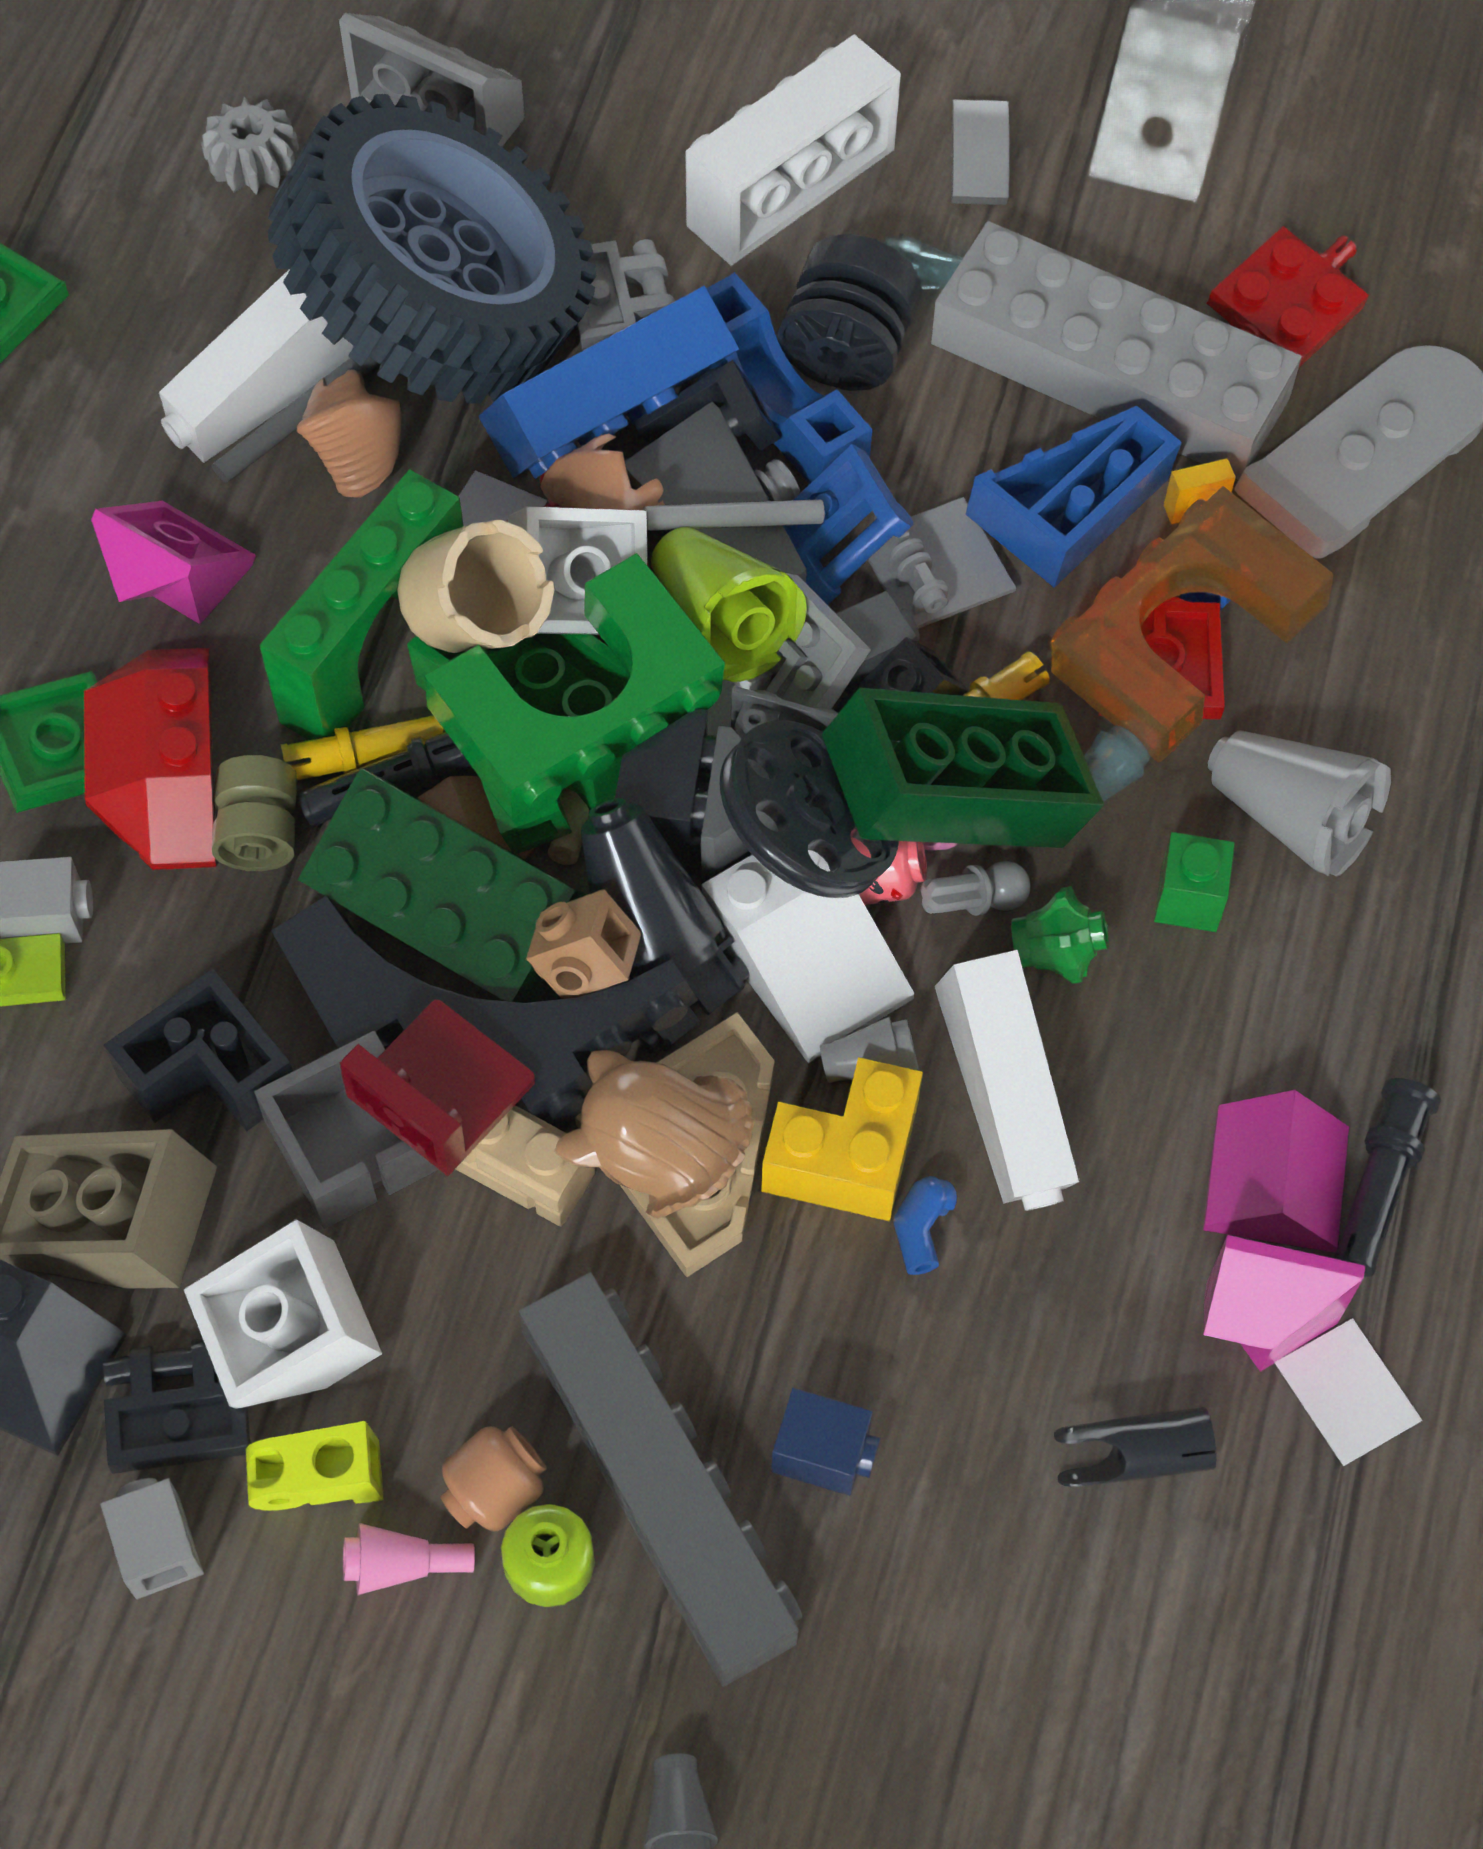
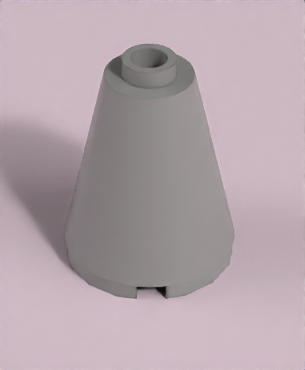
[1208,730,1391,876]

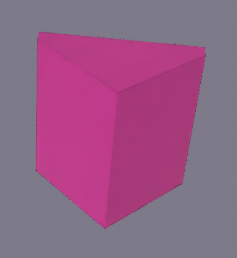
[1203,1090,1349,1253]

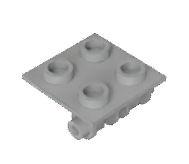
[868,497,1016,628]

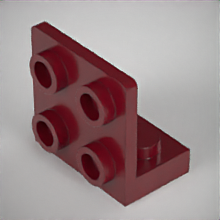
[339,1000,535,1176]

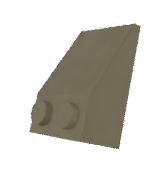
[0,1129,217,1288]

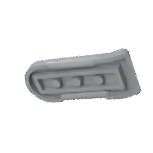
[1234,346,1483,558]

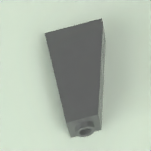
[625,402,806,583]

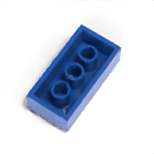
[478,285,739,479]

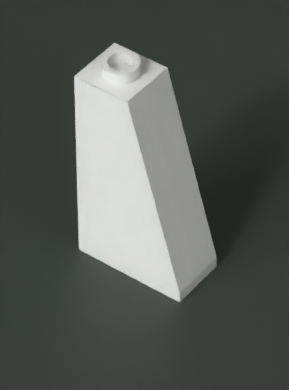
[159,270,354,463]
[935,950,1079,1211]

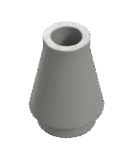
[820,1016,919,1083]

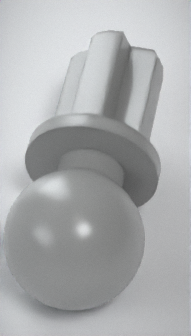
[920,861,1030,916]

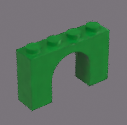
[259,469,464,740]
[425,553,725,820]

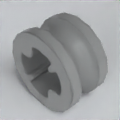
[754,459,801,501]

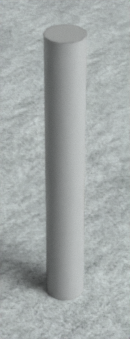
[643,499,824,531]

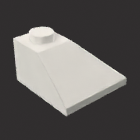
[508,507,647,635]

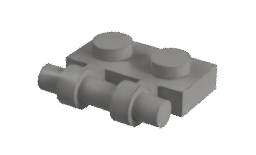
[576,239,675,351]

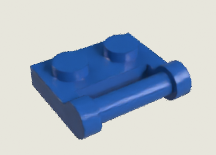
[783,444,914,605]

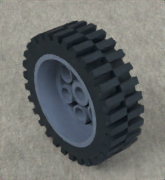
[268,94,596,404]

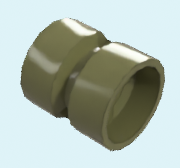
[211,755,297,871]

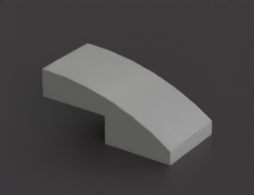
[951,100,1009,205]

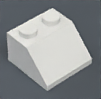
[184,1220,382,1409]

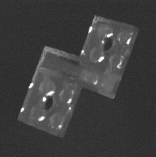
[1089,0,1256,202]

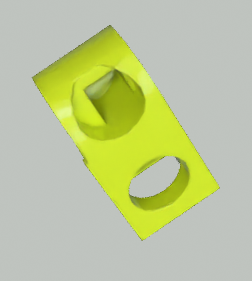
[246,1421,383,1511]

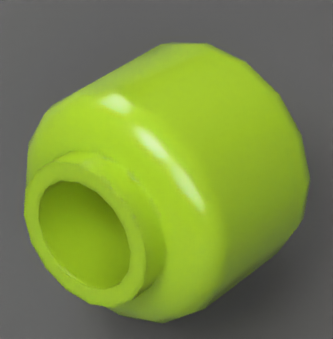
[501,1504,595,1607]

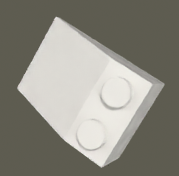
[702,850,915,1063]

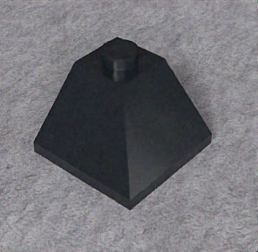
[0,1259,126,1456]

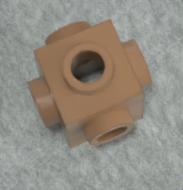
[526,889,641,999]

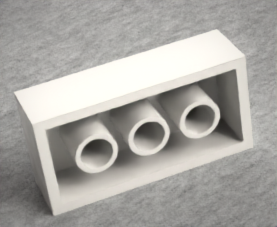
[686,34,900,266]

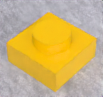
[1163,458,1236,524]

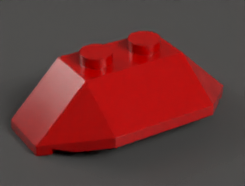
[84,648,216,870]

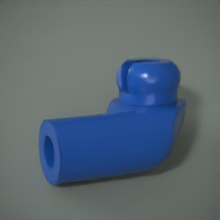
[893,1176,957,1275]

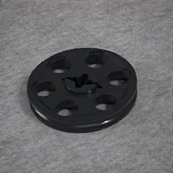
[719,721,899,898]

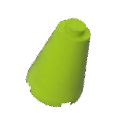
[651,527,807,682]

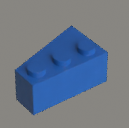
[965,406,1182,588]

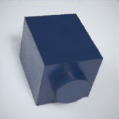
[771,1388,881,1496]

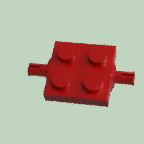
[1206,226,1369,369]
[1096,563,1225,754]

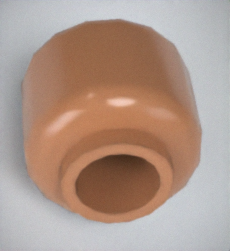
[440,1427,547,1531]

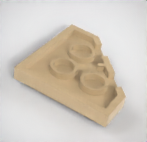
[575,1012,775,1277]

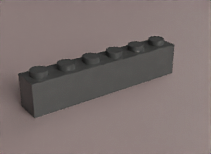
[519,1272,802,1687]

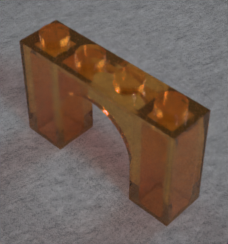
[1051,486,1334,763]

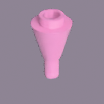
[343,1523,475,1595]

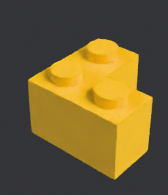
[761,1057,923,1221]

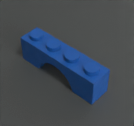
[706,273,872,484]

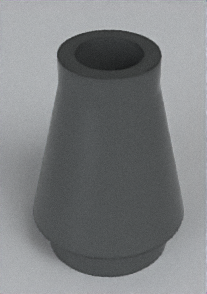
[645,1753,718,1849]

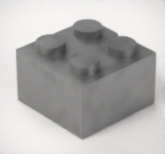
[254,1031,439,1229]

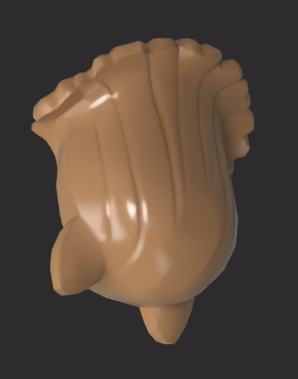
[554,1050,754,1219]

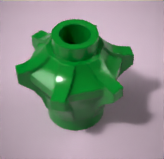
[1011,886,1109,984]

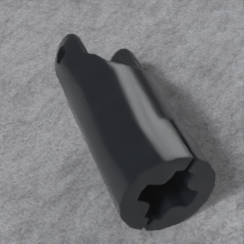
[1054,1407,1217,1487]

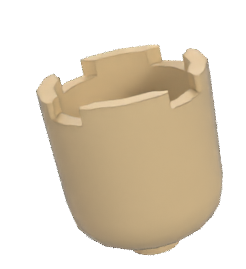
[397,520,554,653]

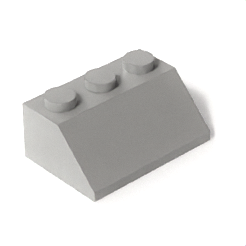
[339,13,524,147]

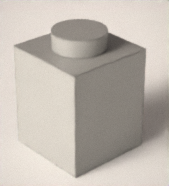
[0,857,93,943]
[100,1478,204,1600]

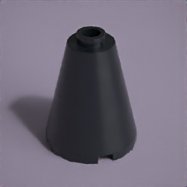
[581,798,726,986]

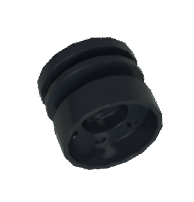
[778,234,922,391]

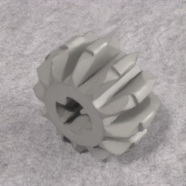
[202,96,299,194]

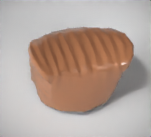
[297,369,402,498]
[540,434,665,510]

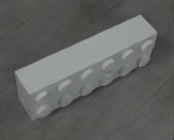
[931,221,1302,480]

